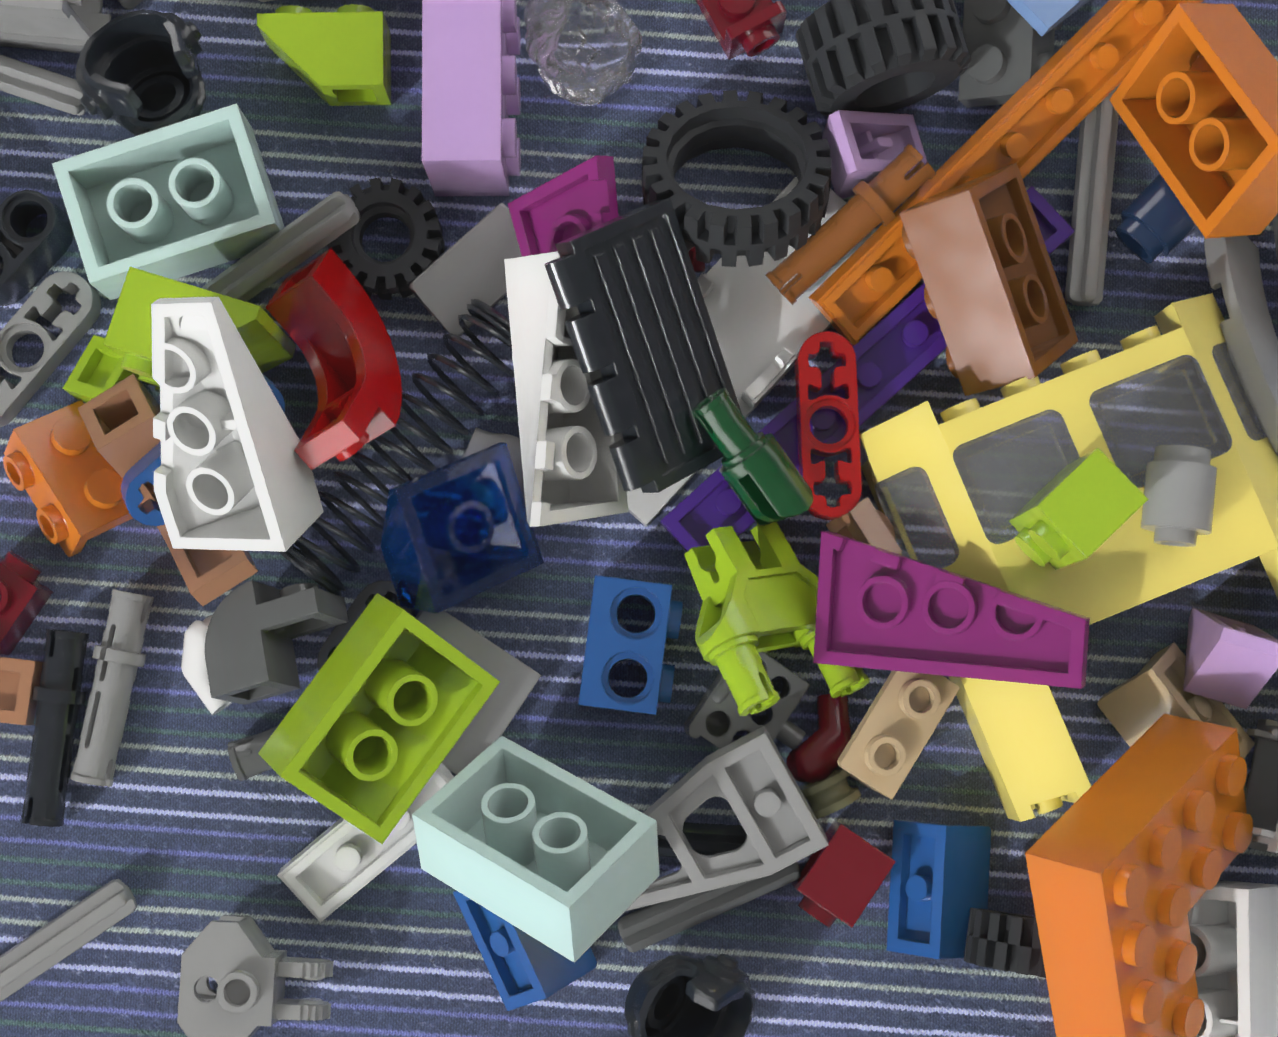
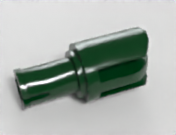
[691,387,814,526]

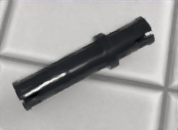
[20,629,90,827]

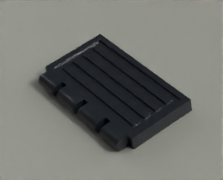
[544,198,742,493]

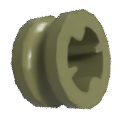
[799,767,861,819]

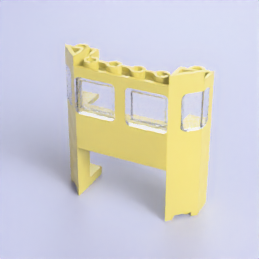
[859,293,1278,822]

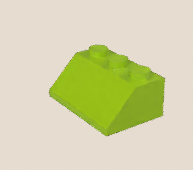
[103,267,296,393]
[258,593,500,844]

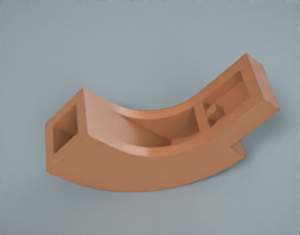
[78,374,258,606]

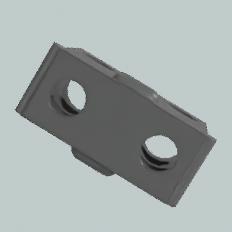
[684,652,810,750]

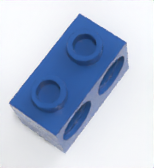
[578,575,683,715]

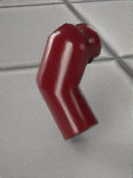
[786,694,851,783]

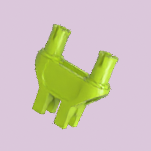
[684,522,870,716]

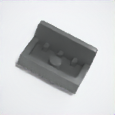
[958,0,1063,108]

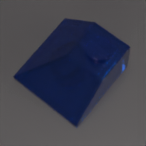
[381,442,544,614]

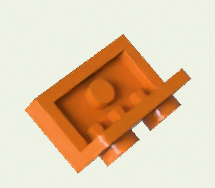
[3,400,142,557]

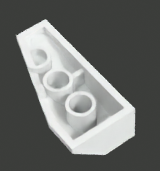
[151,297,324,552]

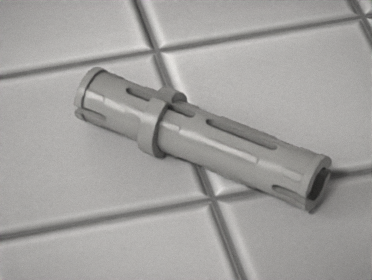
[70,589,154,787]

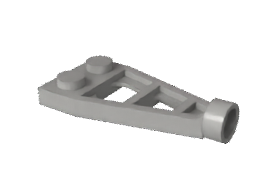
[626,726,828,911]

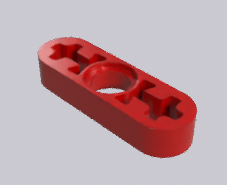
[795,331,862,520]

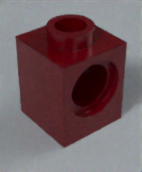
[791,821,896,928]

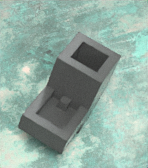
[205,580,349,705]

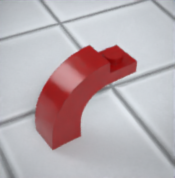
[265,248,402,470]

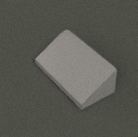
[409,203,522,337]

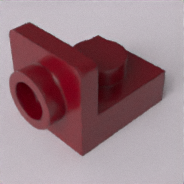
[696,0,787,60]

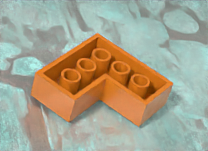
[1025,714,1253,1037]

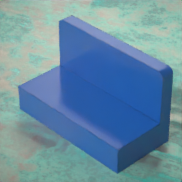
[886,820,991,960]
[453,890,597,1011]

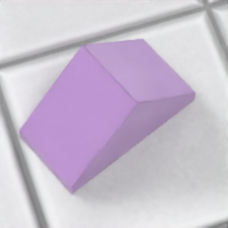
[822,110,927,199]
[1183,608,1278,709]

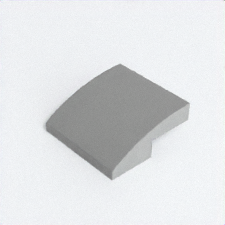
[415,599,542,775]

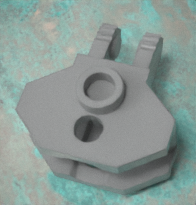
[177,915,334,1037]

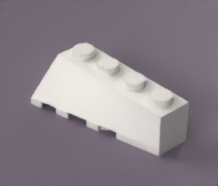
[504,251,628,527]
[1188,881,1278,1037]

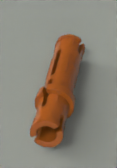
[765,144,936,305]

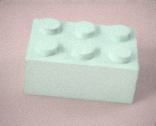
[52,103,285,300]
[412,735,660,963]

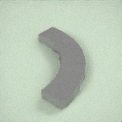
[1204,236,1278,456]

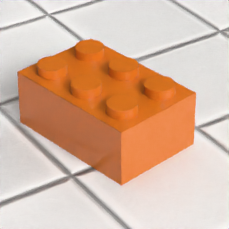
[1109,3,1278,239]

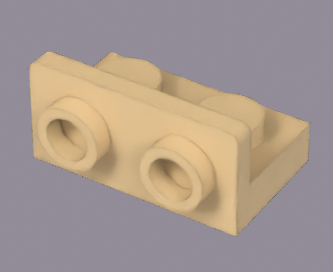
[837,671,960,800]

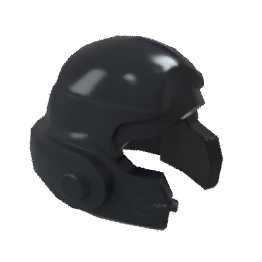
[76,9,206,136]
[624,954,756,1037]

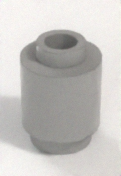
[1141,445,1217,547]

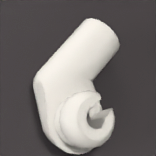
[181,615,233,715]

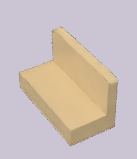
[1098,642,1255,758]

